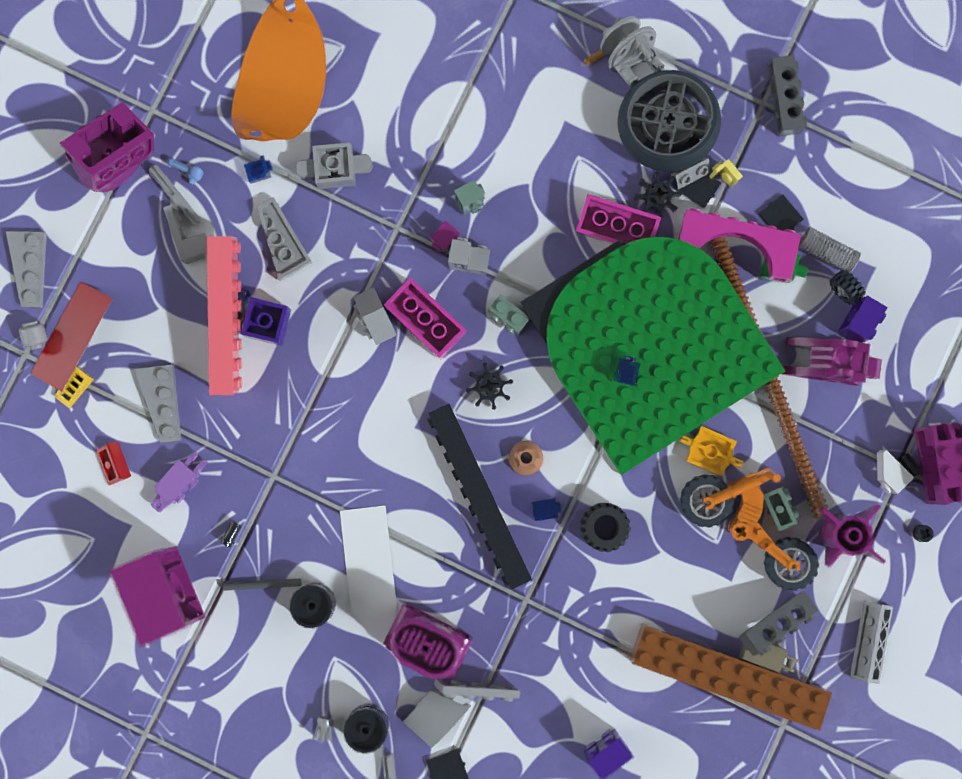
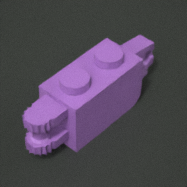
[151,451,208,513]

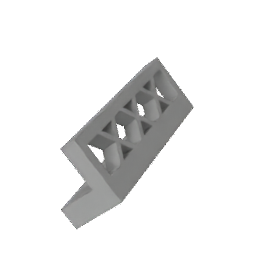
[850,601,893,684]

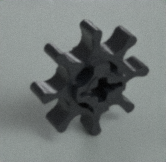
[634,171,683,219]
[466,362,513,410]

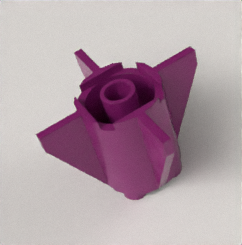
[819,504,886,568]

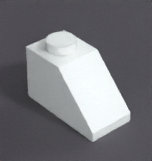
[877,450,914,494]

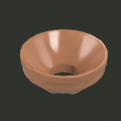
[508,441,543,476]

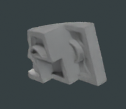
[403,688,471,748]

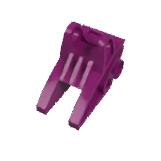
[782,337,882,386]

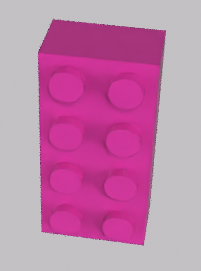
[575,194,661,244]
[384,278,466,360]

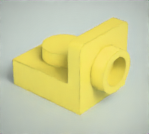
[709,159,743,187]

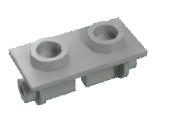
[670,157,711,189]

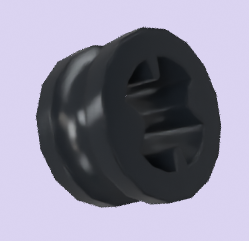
[913,525,934,542]

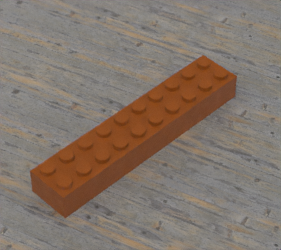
[629,624,832,731]

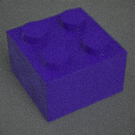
[836,295,888,343]
[241,297,291,346]
[584,729,634,779]

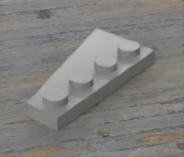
[257,197,312,281]
[6,231,47,308]
[134,365,181,443]
[434,678,520,701]

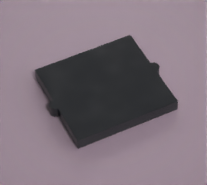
[677,174,721,209]
[759,194,804,231]
[426,748,469,779]

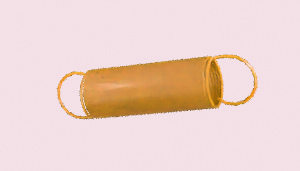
[581,50,605,66]

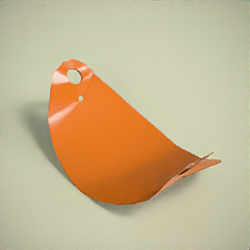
[231,0,326,142]

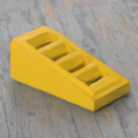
[54,366,94,408]

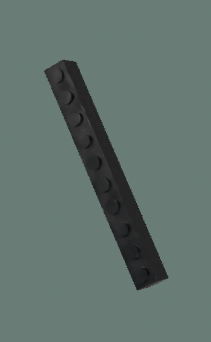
[427,404,532,590]

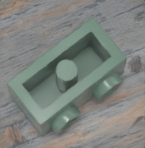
[454,180,485,216]
[488,294,530,336]
[763,486,801,531]

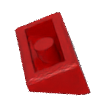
[96,442,131,486]

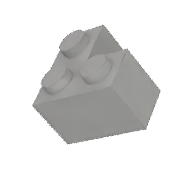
[448,238,490,275]
[353,287,397,345]

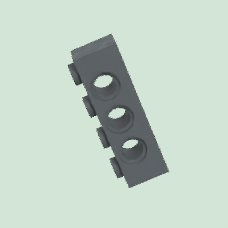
[767,55,807,136]
[738,591,818,656]

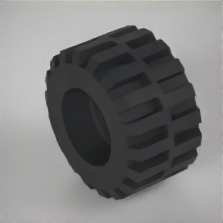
[580,503,631,552]

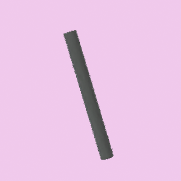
[223,578,302,591]

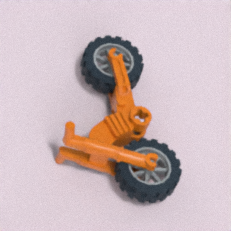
[680,468,819,591]

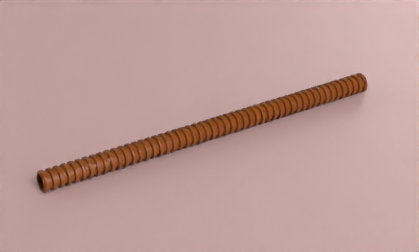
[709,237,831,519]

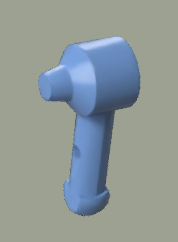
[166,157,204,185]

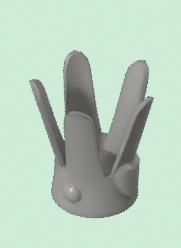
[312,712,333,743]

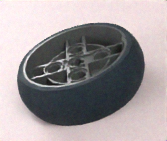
[617,70,721,172]

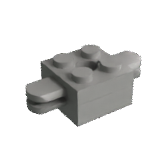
[296,142,373,189]

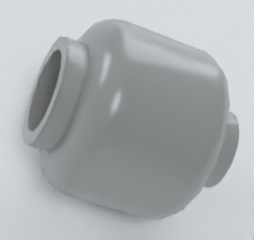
[18,321,48,350]

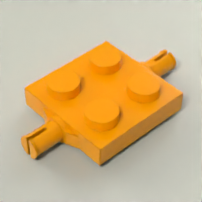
[679,426,743,477]

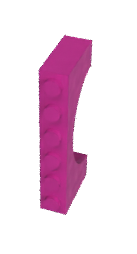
[678,208,801,283]

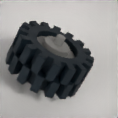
[829,269,866,305]

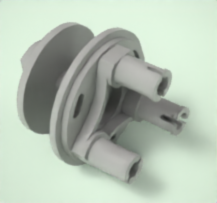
[600,16,664,87]

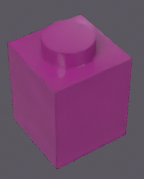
[431,221,460,254]

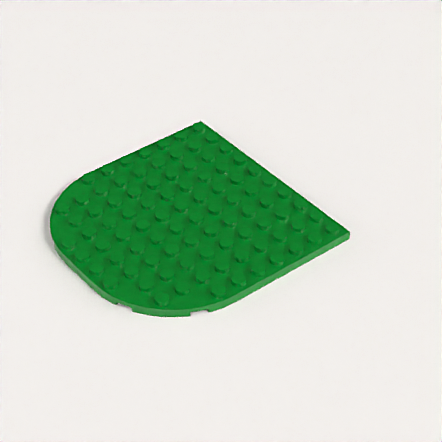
[547,237,785,475]

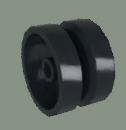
[289,582,336,629]
[343,704,389,754]

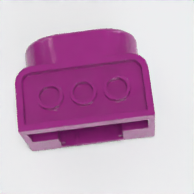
[60,102,154,192]
[914,423,962,505]
[383,602,473,680]

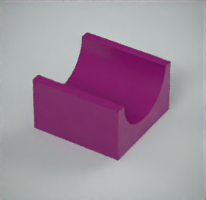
[109,546,206,647]

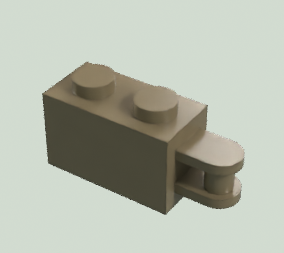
[738,643,798,673]

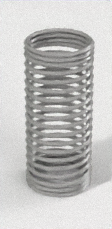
[798,226,861,273]

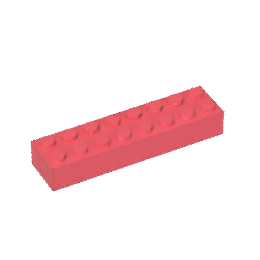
[207,236,242,395]

